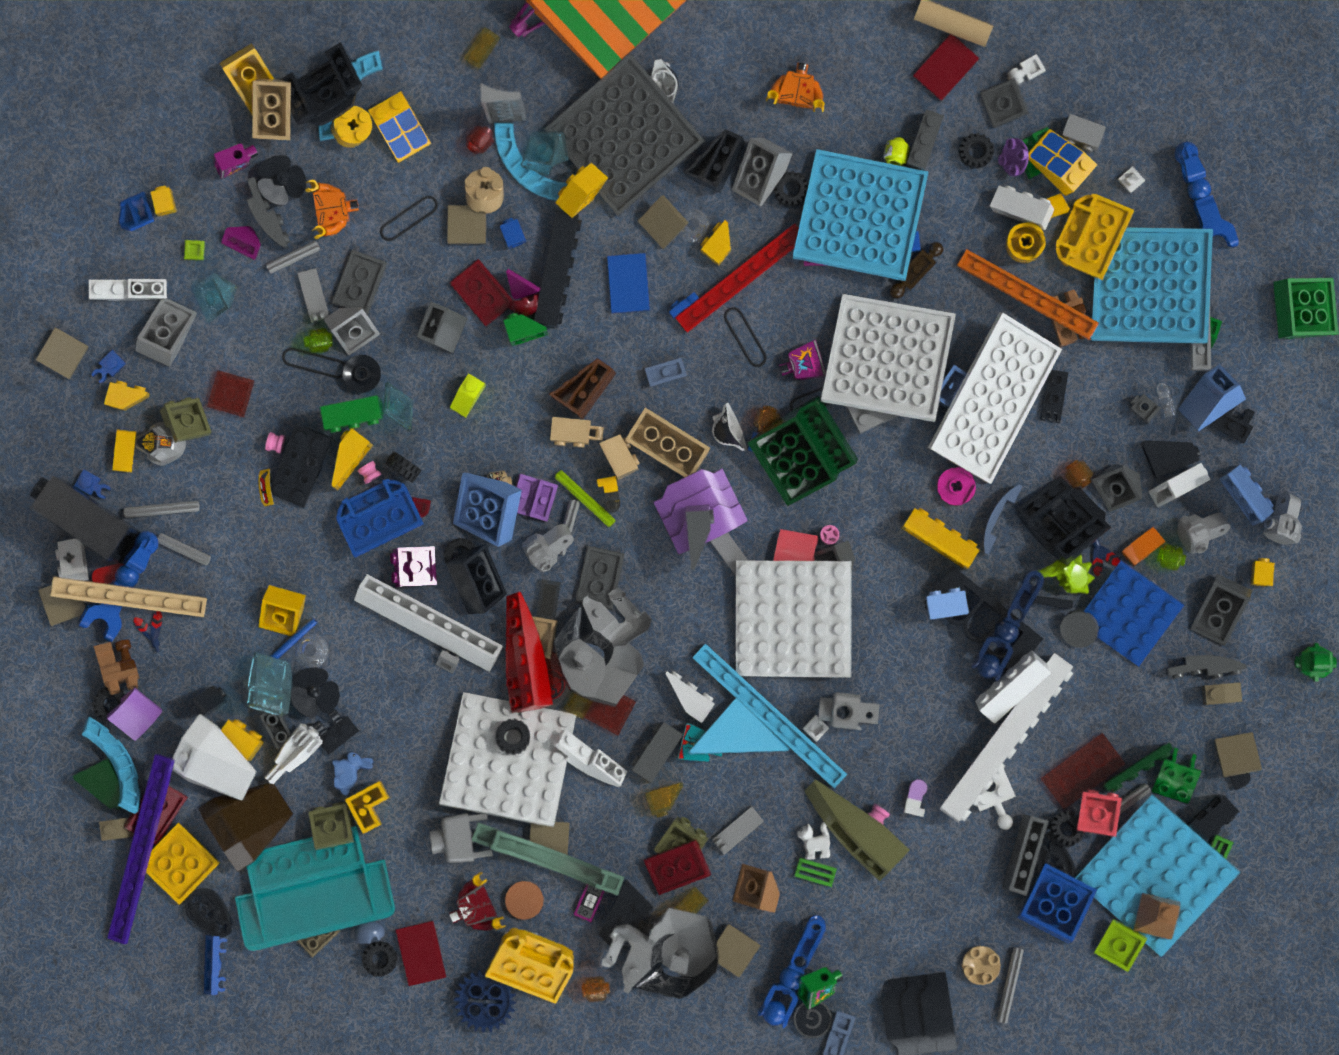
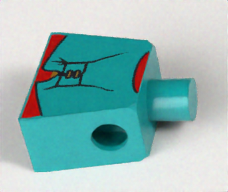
[678,723,723,762]

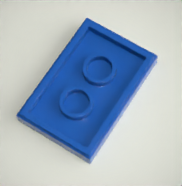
[607,253,650,314]

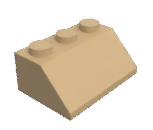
[253,79,291,140]

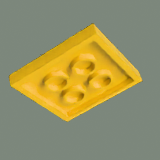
[146,823,220,905]

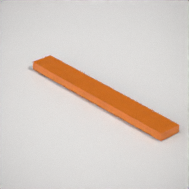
[957,249,1099,340]

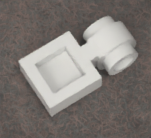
[1007,54,1046,85]

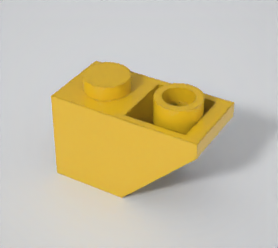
[700,220,731,266]
[104,380,150,411]

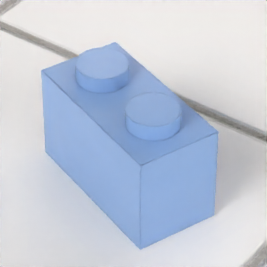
[925,588,969,620]

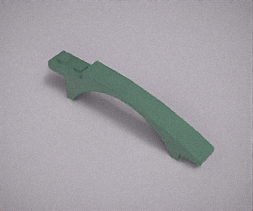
[471,822,625,895]

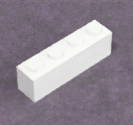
[975,650,1051,724]

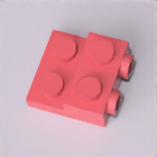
[1077,790,1122,837]

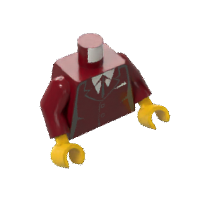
[449,872,506,931]

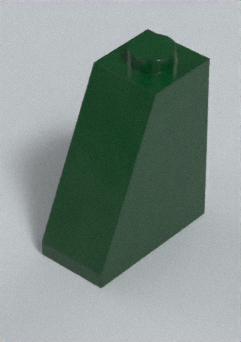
[73,759,122,810]

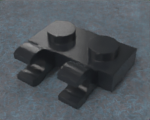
[1210,406,1255,444]
[313,709,359,755]

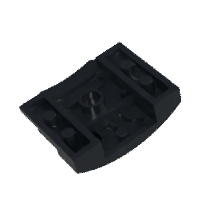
[280,42,363,126]
[1016,476,1111,565]
[881,972,957,1055]

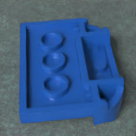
[336,479,424,558]

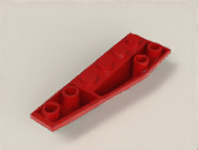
[506,592,553,713]

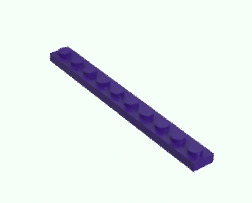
[108,754,175,944]

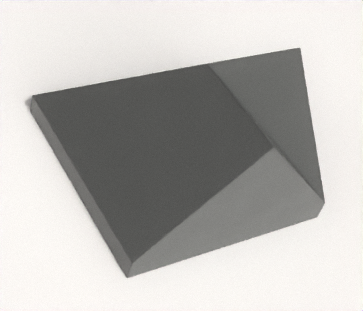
[1091,464,1143,512]

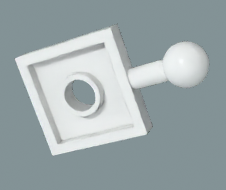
[977,769,1016,830]

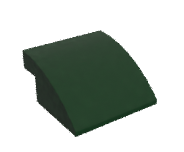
[747,396,858,506]

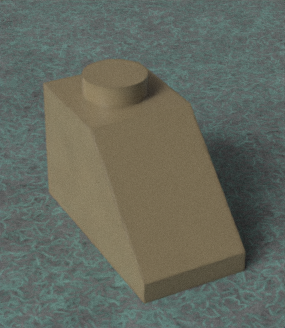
[1202,683,1242,705]
[99,818,134,841]

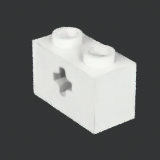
[55,538,89,580]

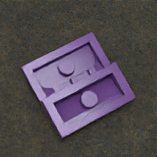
[515,474,558,522]
[107,687,162,741]

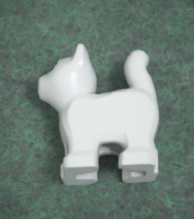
[797,822,830,860]

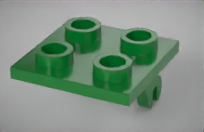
[1152,747,1201,804]

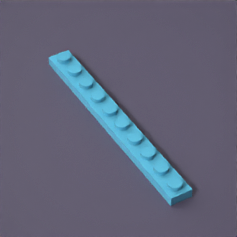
[693,644,847,788]

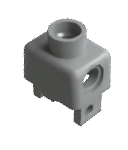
[818,693,880,730]
[429,813,493,863]

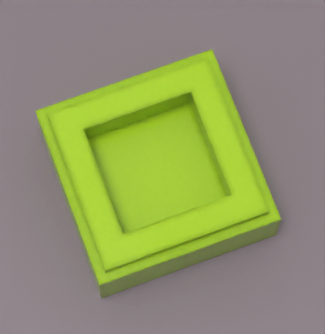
[184,240,205,260]

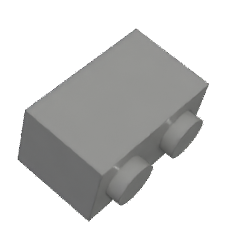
[1061,114,1106,152]

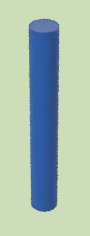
[271,617,318,661]

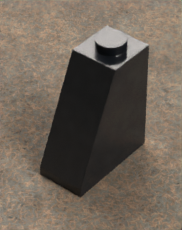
[1140,440,1201,478]

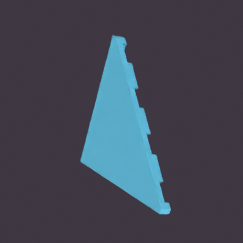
[688,698,790,754]

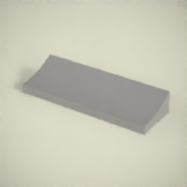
[480,84,526,124]

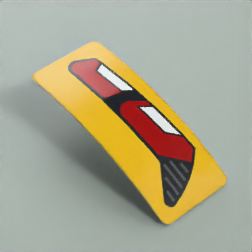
[258,469,274,507]

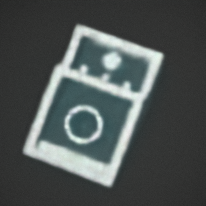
[247,652,292,716]

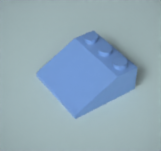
[1219,464,1274,526]
[453,472,522,547]

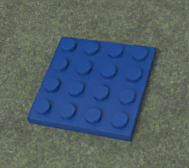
[1083,560,1184,667]

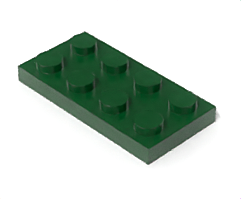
[1101,742,1174,793]

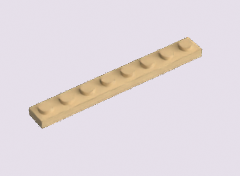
[50,576,207,617]

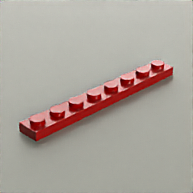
[675,223,799,333]

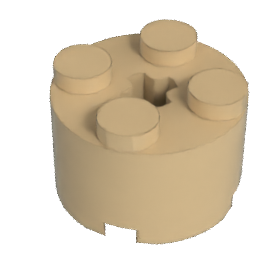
[465,167,504,213]

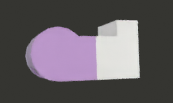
[904,780,927,817]

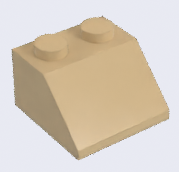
[599,435,640,480]

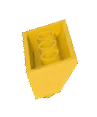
[901,508,979,570]

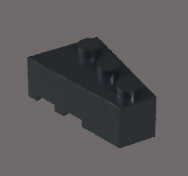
[683,129,745,193]
[1187,794,1240,841]
[599,880,654,947]

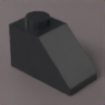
[192,686,227,715]

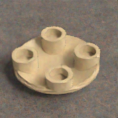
[962,946,1001,985]

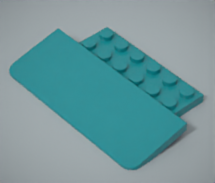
[235,826,395,951]

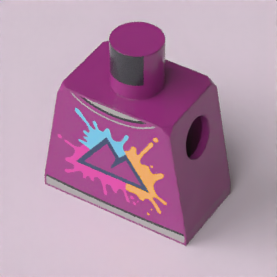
[213,143,258,179]
[779,340,826,381]

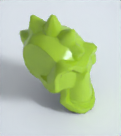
[1038,555,1095,594]

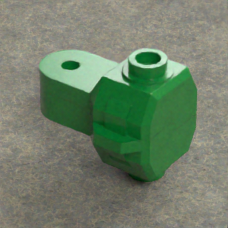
[1294,643,1337,682]

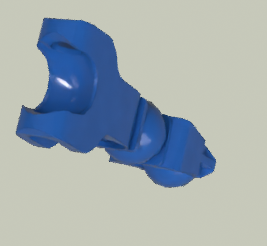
[1174,141,1239,248]
[78,531,159,642]
[758,915,826,1028]

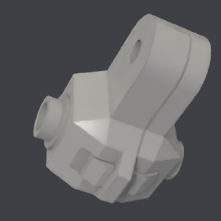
[1263,492,1302,545]
[1177,513,1231,554]
[522,524,574,572]

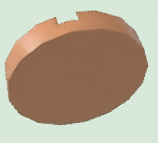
[505,881,544,920]

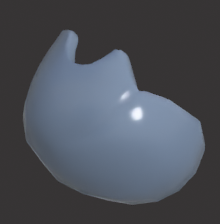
[355,921,385,944]

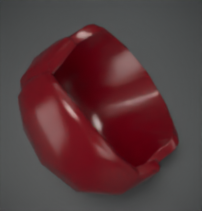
[509,295,539,316]

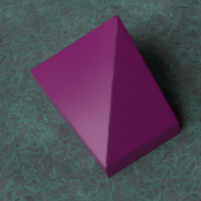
[221,226,261,260]
[506,269,541,300]

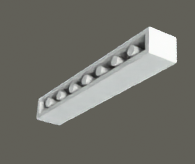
[354,574,503,672]

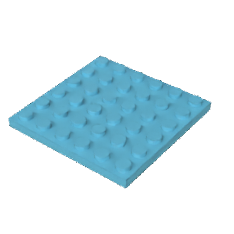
[793,149,929,281]
[1091,228,1213,344]
[1075,794,1240,957]

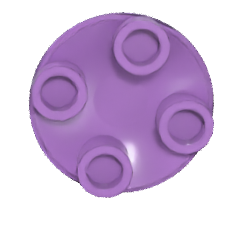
[998,138,1029,176]

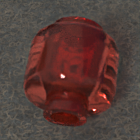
[466,126,494,154]

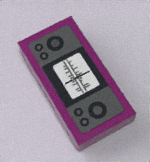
[574,884,605,922]

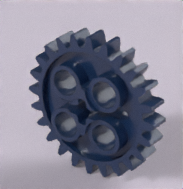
[453,969,516,1033]

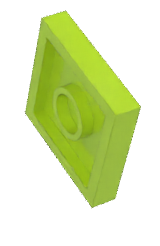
[1094,919,1147,972]

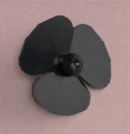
[257,155,306,206]
[289,667,340,718]

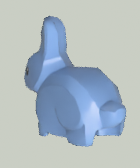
[333,752,373,795]

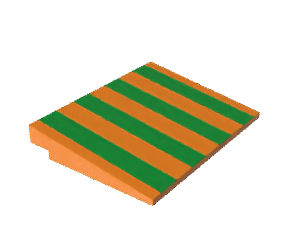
[525,0,687,79]

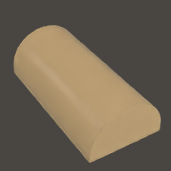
[914,0,994,47]
[625,408,710,477]

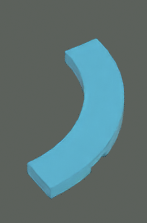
[319,51,383,141]
[494,123,567,201]
[81,717,140,814]

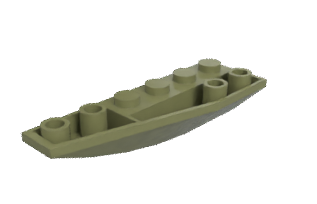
[804,779,910,881]

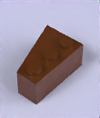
[549,358,616,420]

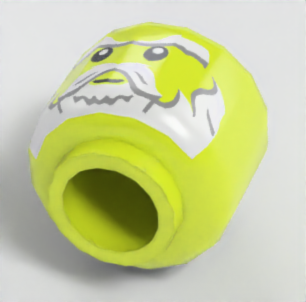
[883,137,910,166]

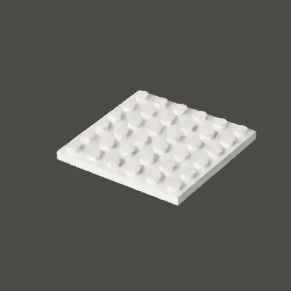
[821,294,956,422]
[736,560,851,678]
[439,692,576,827]

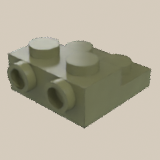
[160,397,212,443]
[308,802,354,850]
[654,816,709,854]

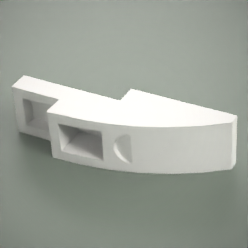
[88,279,167,301]
[554,729,627,787]

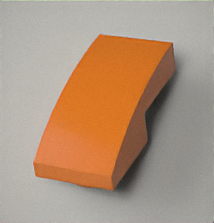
[1121,527,1166,567]

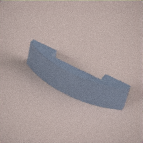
[983,484,1022,555]
[822,1011,856,1055]

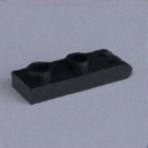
[1041,370,1069,423]

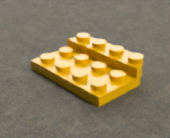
[1056,194,1134,281]
[485,928,574,1004]

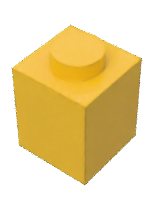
[151,186,177,217]
[1251,558,1275,587]

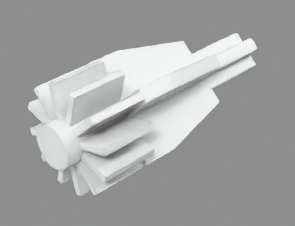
[265,723,323,784]

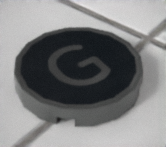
[794,1002,832,1038]

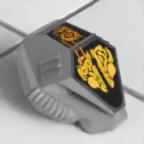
[135,422,186,466]

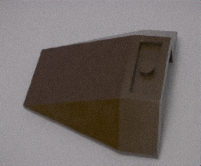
[198,783,293,872]

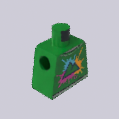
[798,967,843,1010]

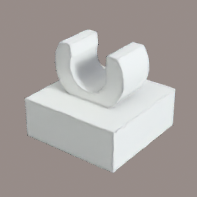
[1118,167,1145,194]

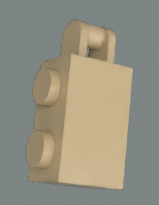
[550,417,604,448]

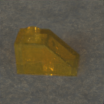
[645,782,684,818]
[673,887,709,914]

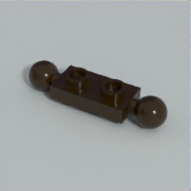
[890,242,944,299]

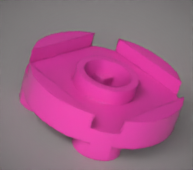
[937,467,976,506]

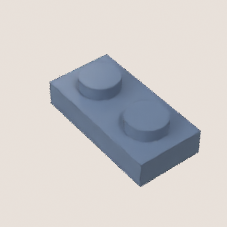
[645,358,687,388]

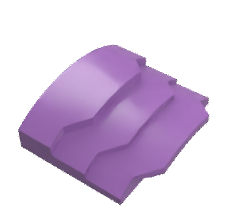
[653,468,748,554]

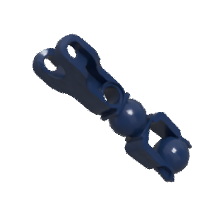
[971,571,1044,681]

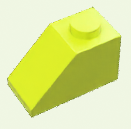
[450,373,486,418]

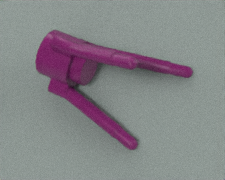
[508,2,545,37]

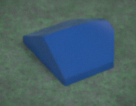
[119,191,155,231]

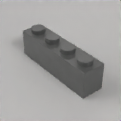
[1002,814,1048,896]

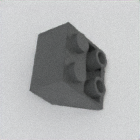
[416,302,468,354]

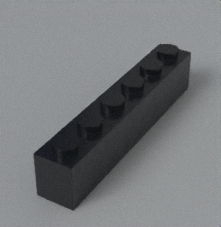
[534,210,582,328]

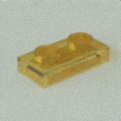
[464,27,501,70]

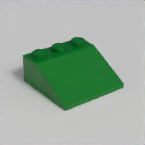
[1273,278,1339,339]
[320,395,383,433]

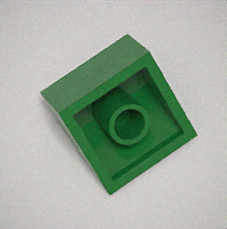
[503,313,548,346]

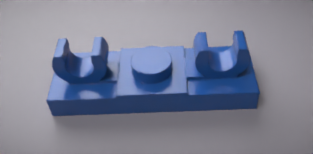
[204,935,227,995]

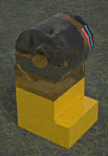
[597,476,620,513]

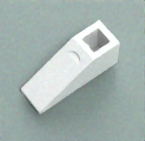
[666,671,715,723]

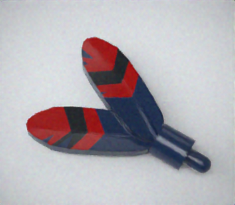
[1092,538,1120,576]
[134,611,163,652]

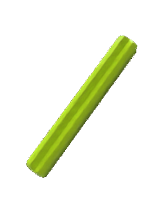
[555,470,615,527]

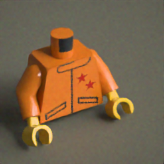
[765,62,824,112]
[305,180,359,239]

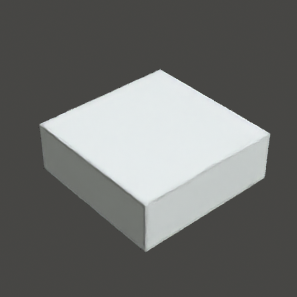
[802,715,829,742]

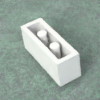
[990,185,1054,230]

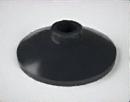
[343,355,381,393]

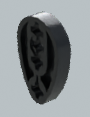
[1036,833,1075,877]
[185,888,232,937]

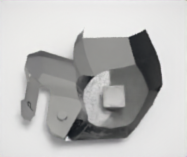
[554,587,652,707]
[601,908,719,999]

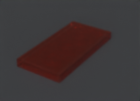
[1040,733,1125,810]

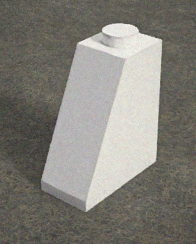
[1148,463,1210,508]

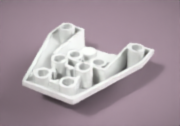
[173,714,256,800]

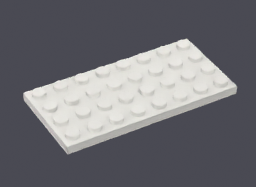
[928,312,1062,484]

